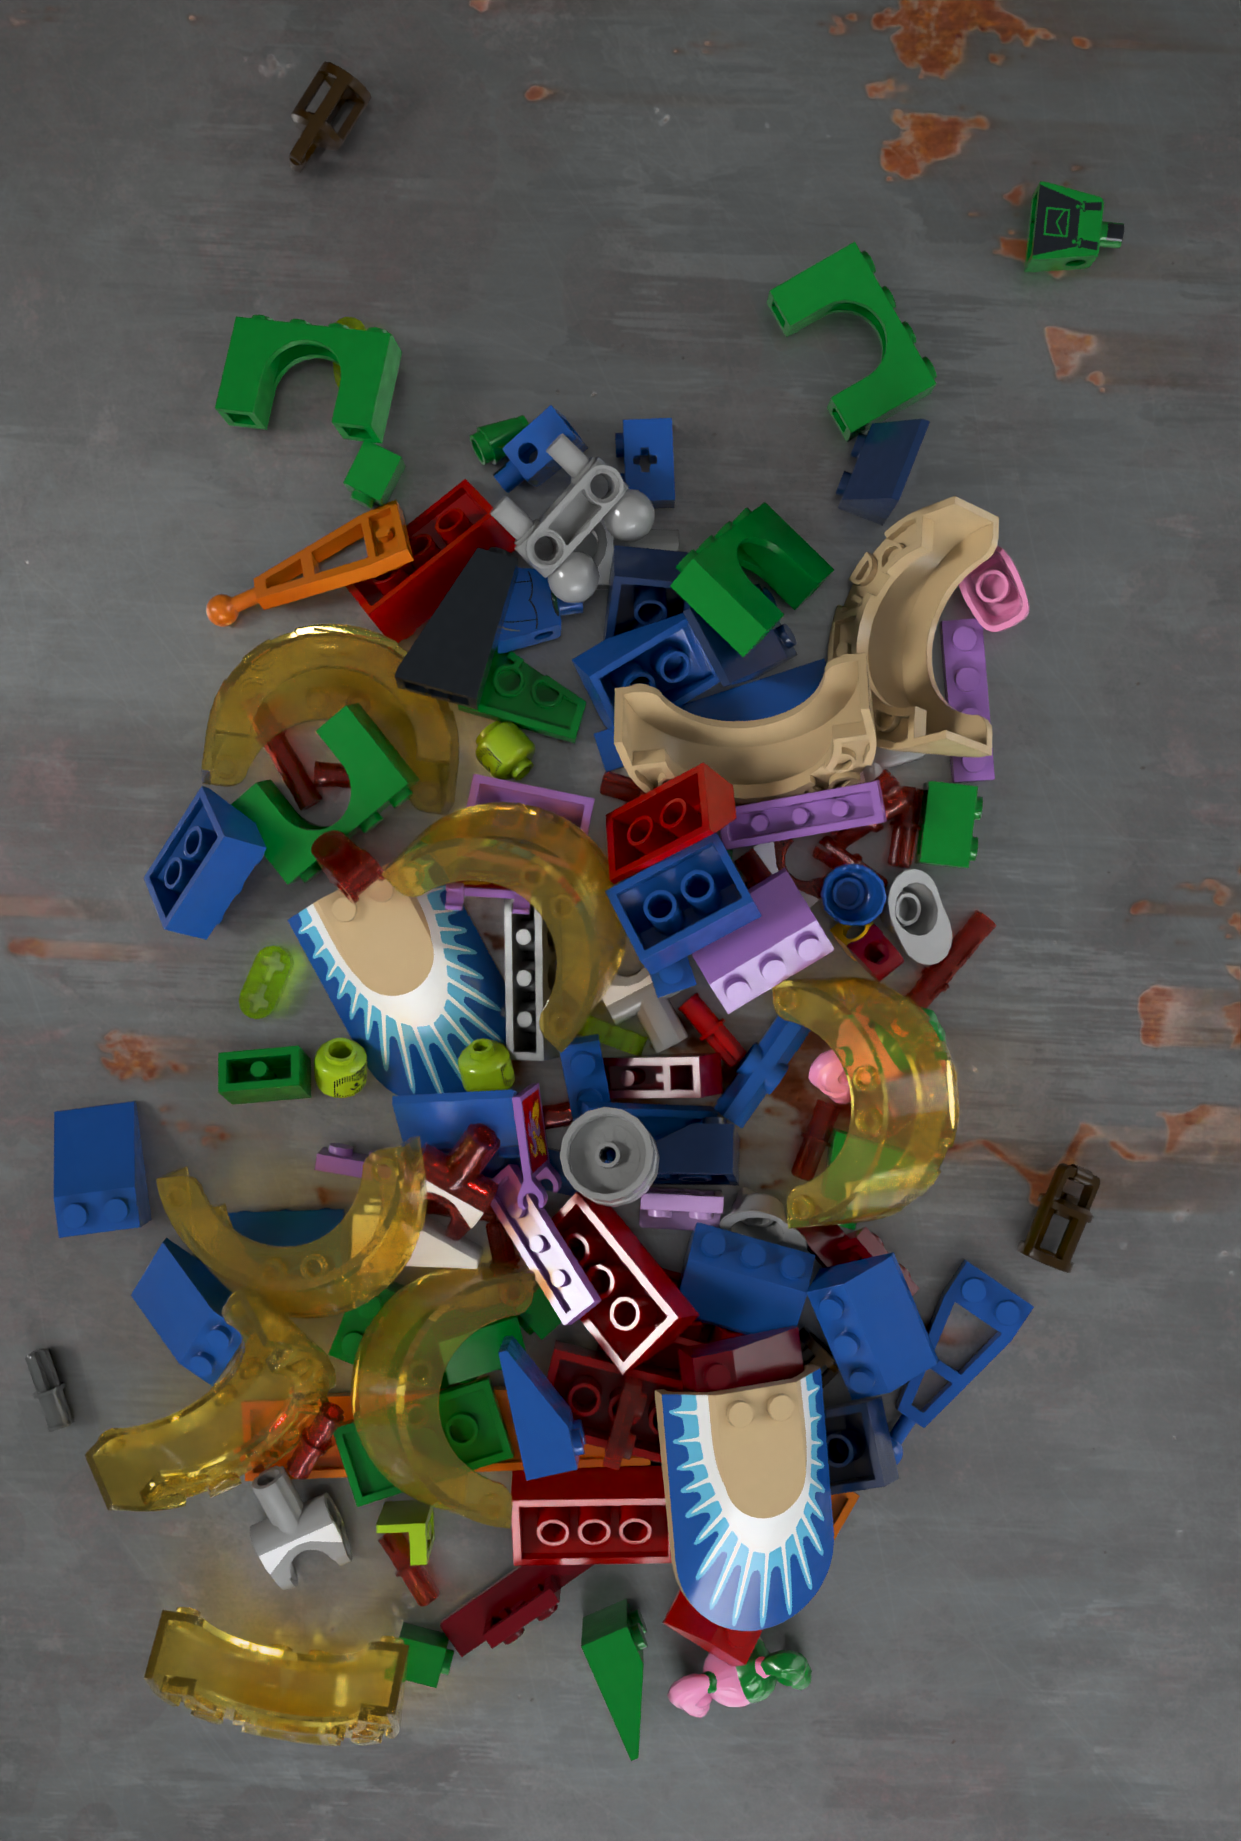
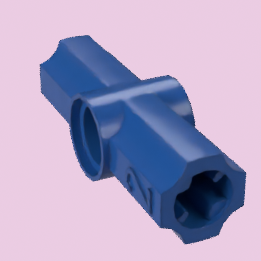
[713,1009,811,1128]

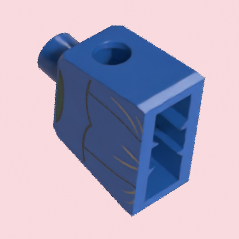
[493,405,588,494]
[497,568,584,654]

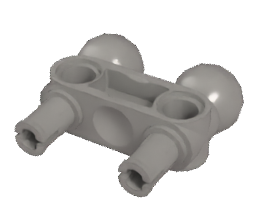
[489,433,655,604]

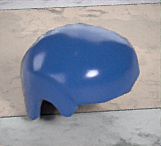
[820,864,887,926]

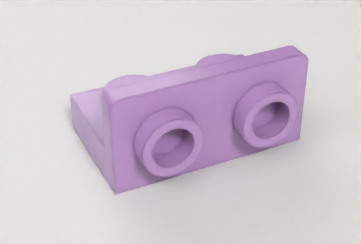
[639,1187,724,1230]

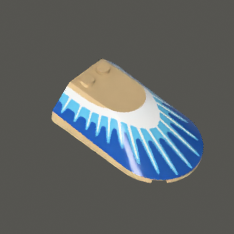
[288,844,506,1096]
[654,1364,834,1631]

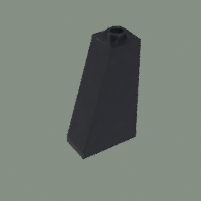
[395,547,519,710]

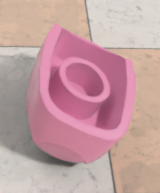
[958,545,1030,632]

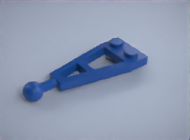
[889,1259,1034,1465]

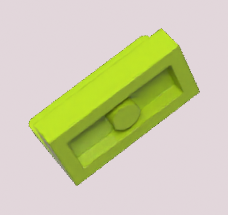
[376,1499,435,1566]

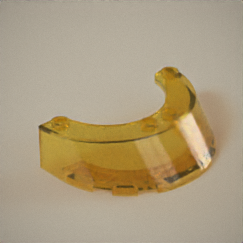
[201,624,459,815]
[381,801,627,1053]
[772,977,959,1229]
[156,1136,427,1319]
[350,1262,535,1529]
[84,1287,336,1512]
[144,1607,409,1746]

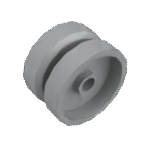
[560,1107,660,1207]

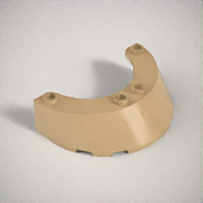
[827,496,999,757]
[614,653,877,806]

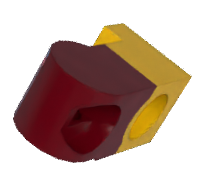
[830,922,905,982]

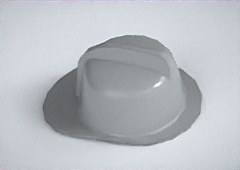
[880,869,952,965]
[719,1187,808,1252]

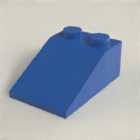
[572,613,720,734]
[54,1101,152,1238]
[131,1238,268,1386]
[498,1335,586,1481]

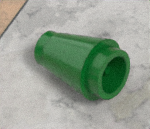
[470,415,529,465]

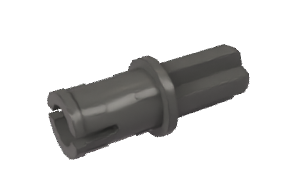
[25,1348,75,1432]

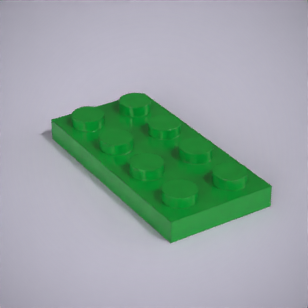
[332,1375,514,1507]

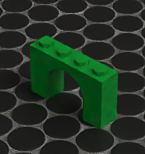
[767,242,937,442]
[215,315,402,444]
[670,502,834,657]
[231,703,420,885]

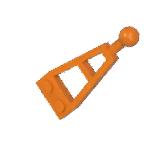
[206,499,414,627]

